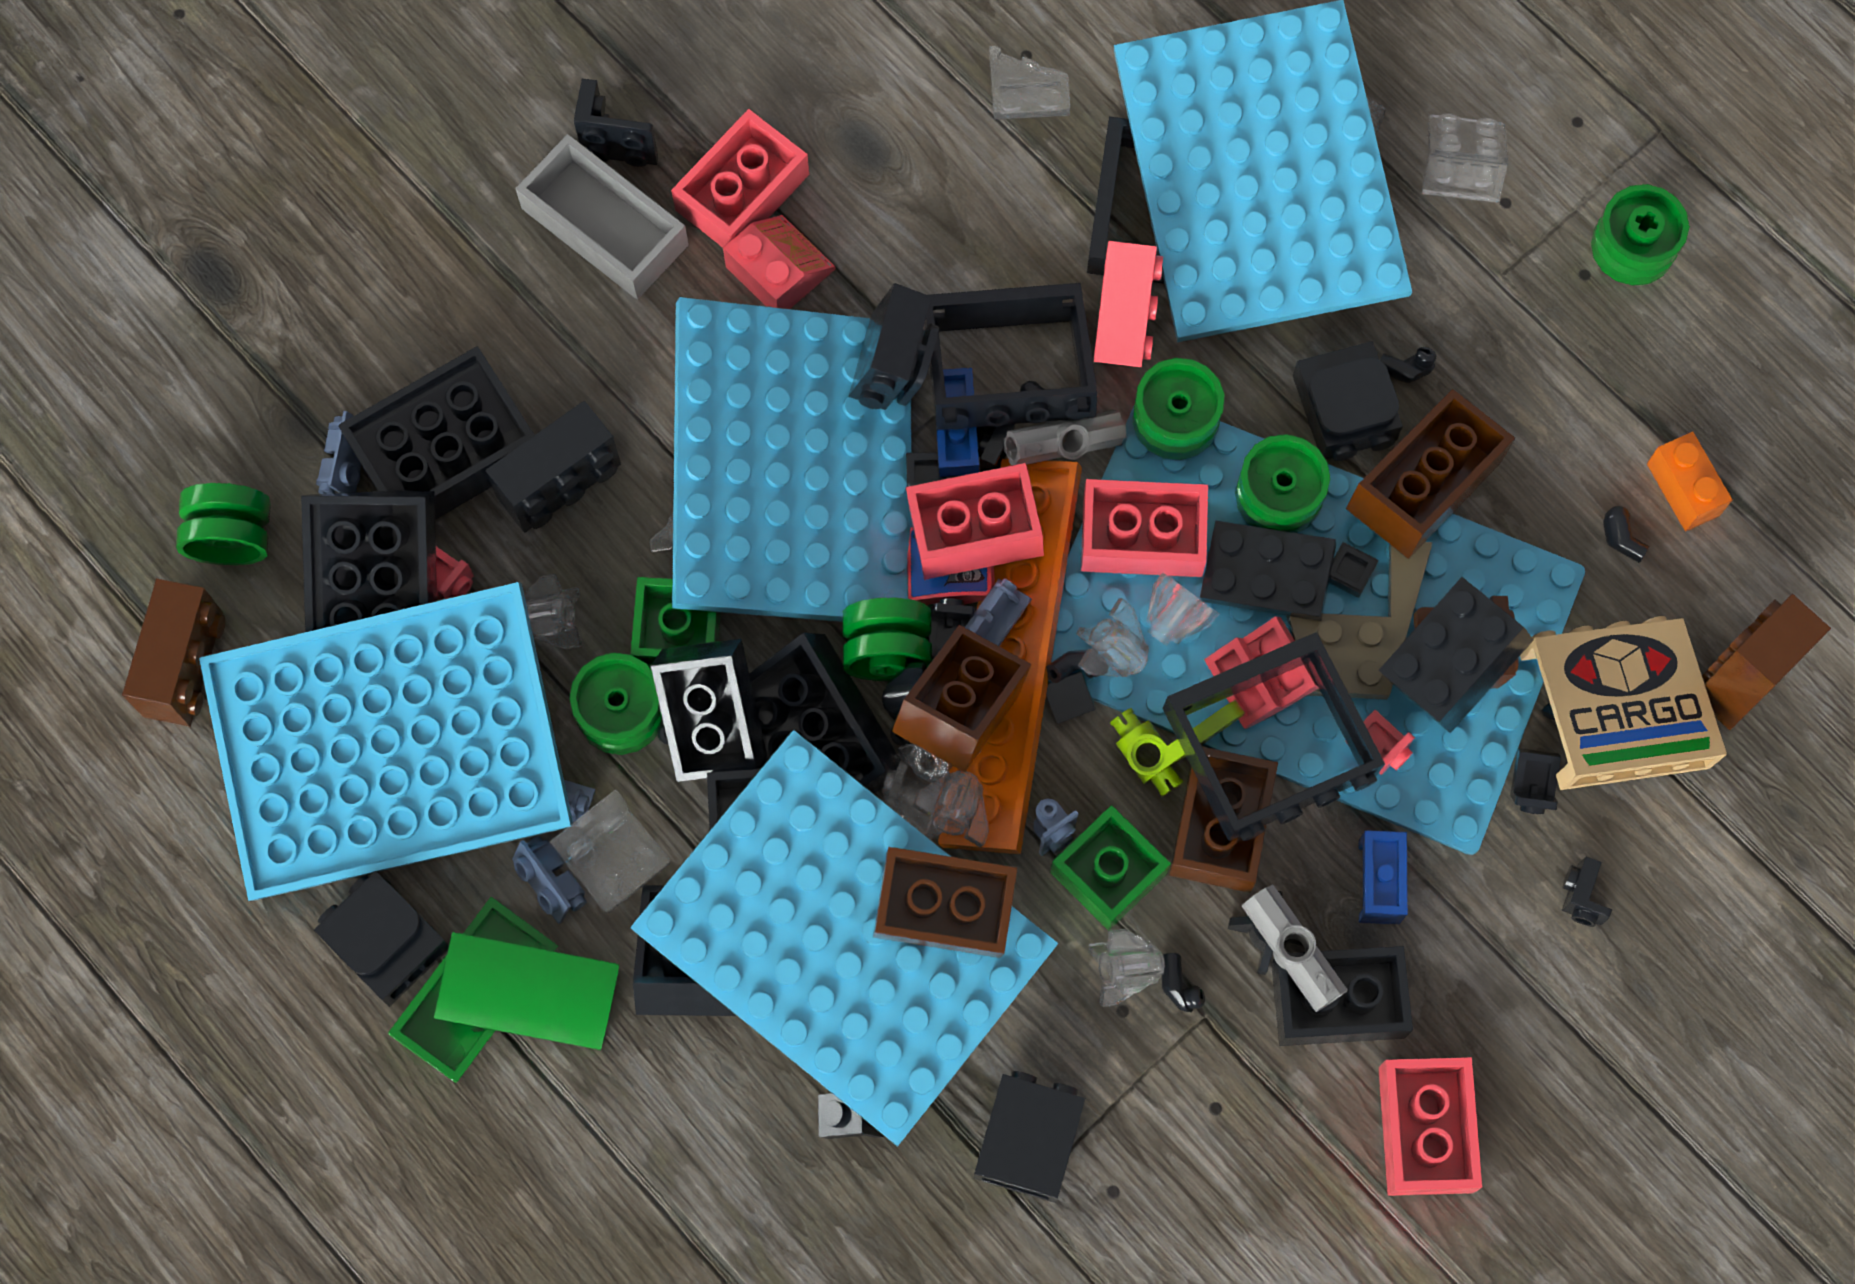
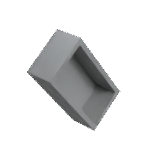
[515,134,689,300]

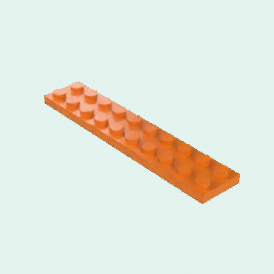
[938,459,1082,854]

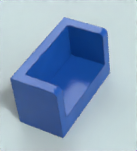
[1358,831,1408,924]

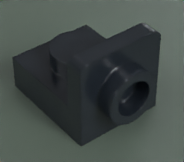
[976,424,1015,472]

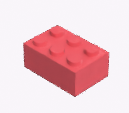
[671,109,809,248]
[1093,241,1163,367]
[906,463,1044,580]
[1081,479,1208,577]
[1378,1057,1482,1196]

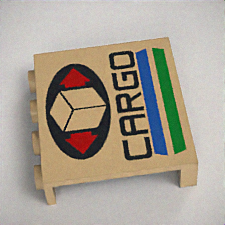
[1520,616,1727,790]

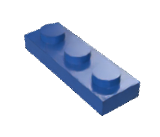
[936,368,979,477]

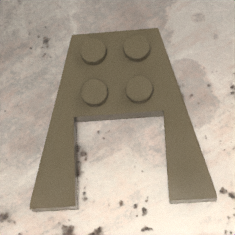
[1286,542,1432,700]

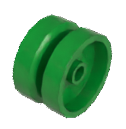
[1591,184,1690,286]
[1132,358,1225,460]
[1235,434,1331,533]
[176,483,271,566]
[843,597,932,681]
[569,653,662,755]

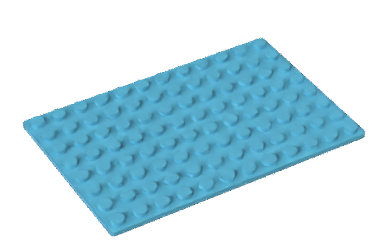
[1048,406,1585,855]

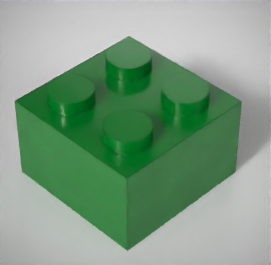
[630,577,721,669]
[1050,805,1171,931]

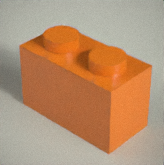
[1647,431,1732,532]

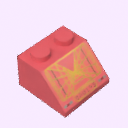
[723,215,835,309]

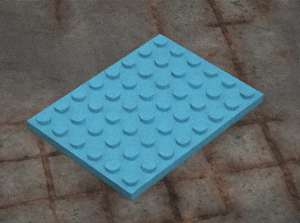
[1114,0,1412,342]
[672,297,912,622]
[199,582,574,901]
[630,730,1059,1146]

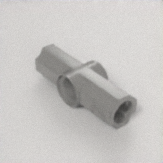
[1004,410,1126,466]
[1242,884,1347,1012]

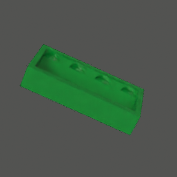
[387,897,558,1083]
[434,932,620,1050]

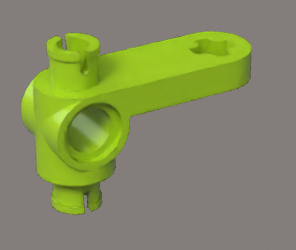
[1110,700,1245,797]

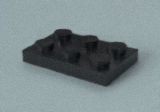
[1200,521,1336,621]

